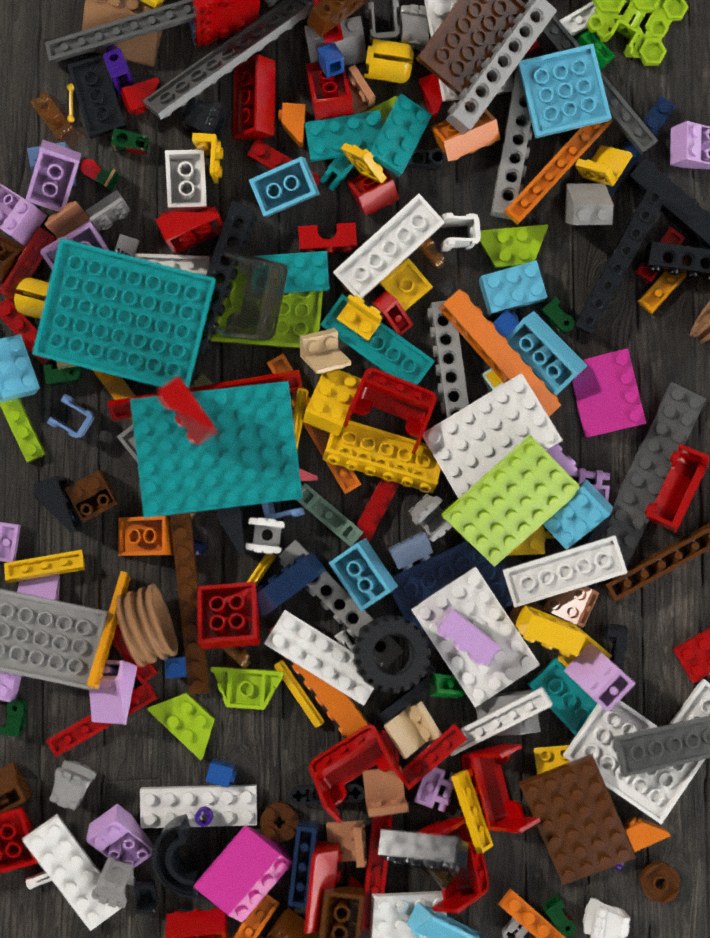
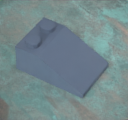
[388,531,433,571]

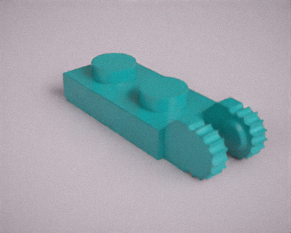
[320,156,354,191]

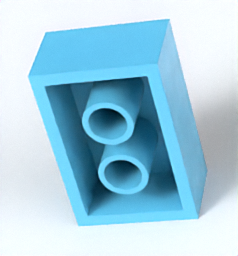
[249,157,320,217]
[479,260,547,317]
[0,334,40,403]
[543,479,613,550]
[329,538,398,611]

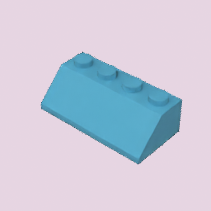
[506,311,588,396]
[407,901,486,938]

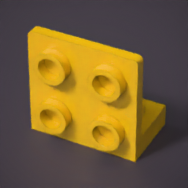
[192,133,223,183]
[575,145,633,186]
[337,294,382,341]
[534,745,571,775]

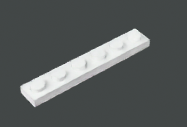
[450,687,553,756]

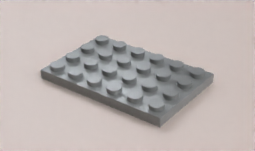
[0,588,108,690]

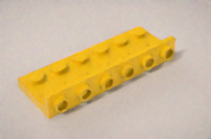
[323,420,441,493]

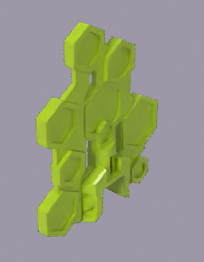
[586,0,688,66]

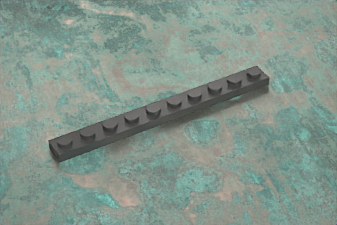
[45,0,195,63]
[541,15,658,155]

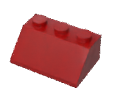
[165,907,229,938]

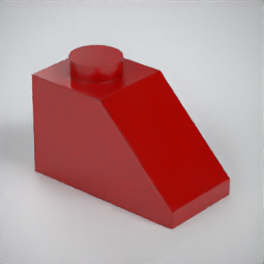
[418,73,443,120]
[120,77,159,116]
[372,291,414,336]

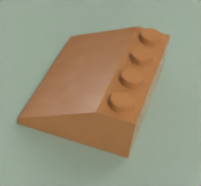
[82,0,164,67]

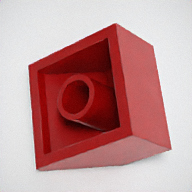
[346,165,400,216]

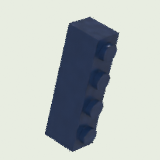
[257,551,326,617]
[288,820,320,908]

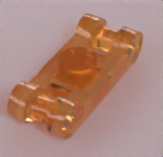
[30,91,74,141]

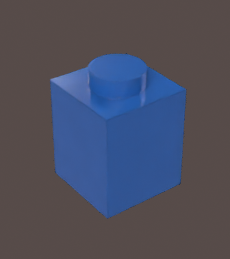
[317,43,345,78]
[493,309,520,338]
[164,654,187,678]
[205,758,237,788]

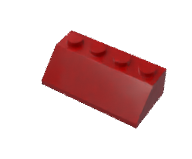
[232,54,276,140]
[304,840,343,934]

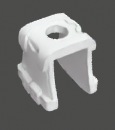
[440,213,481,252]
[246,517,285,554]
[583,897,630,938]

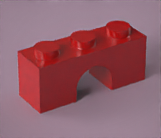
[298,222,357,254]

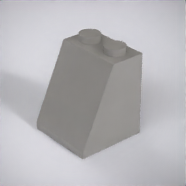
[564,183,613,225]

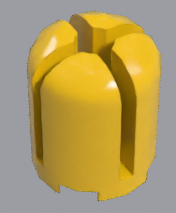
[364,38,414,83]
[14,278,49,319]

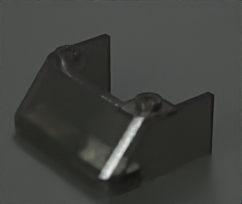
[210,252,288,340]

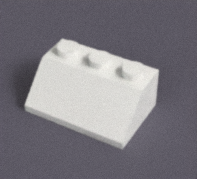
[165,149,207,213]

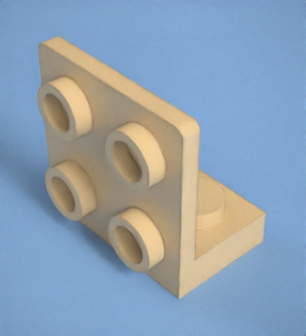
[300,328,351,374]
[384,701,442,759]

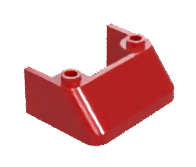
[343,368,437,455]
[644,444,710,534]
[309,725,406,823]
[461,744,541,833]
[416,816,489,913]

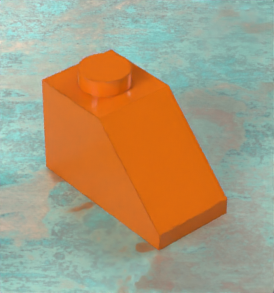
[278,103,306,148]
[622,817,670,852]

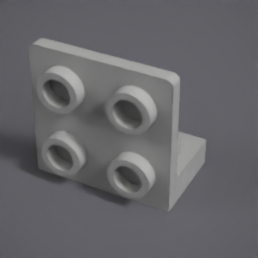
[86,190,131,231]

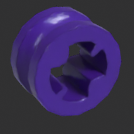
[195,806,213,827]

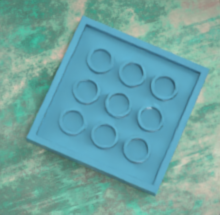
[518,44,612,139]

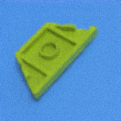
[479,224,548,268]
[211,666,285,710]
[147,692,215,760]

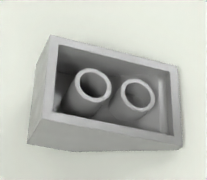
[476,689,540,736]

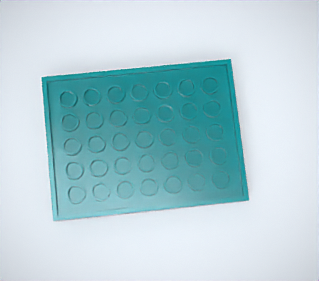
[32,238,216,389]
[130,381,303,518]

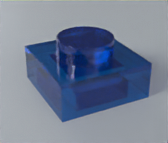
[194,540,208,555]

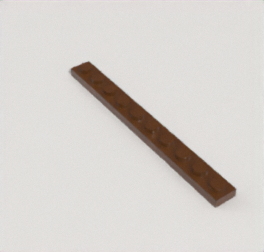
[170,512,210,695]

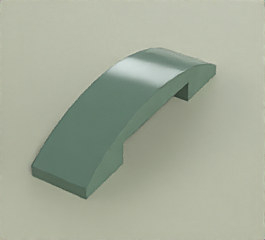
[295,483,364,547]

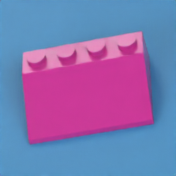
[572,348,646,438]
[194,825,293,922]

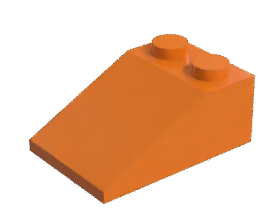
[118,516,174,556]

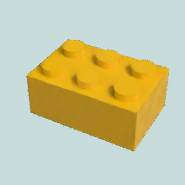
[303,369,361,436]
[515,605,587,657]

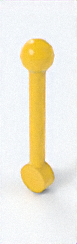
[67,84,75,123]

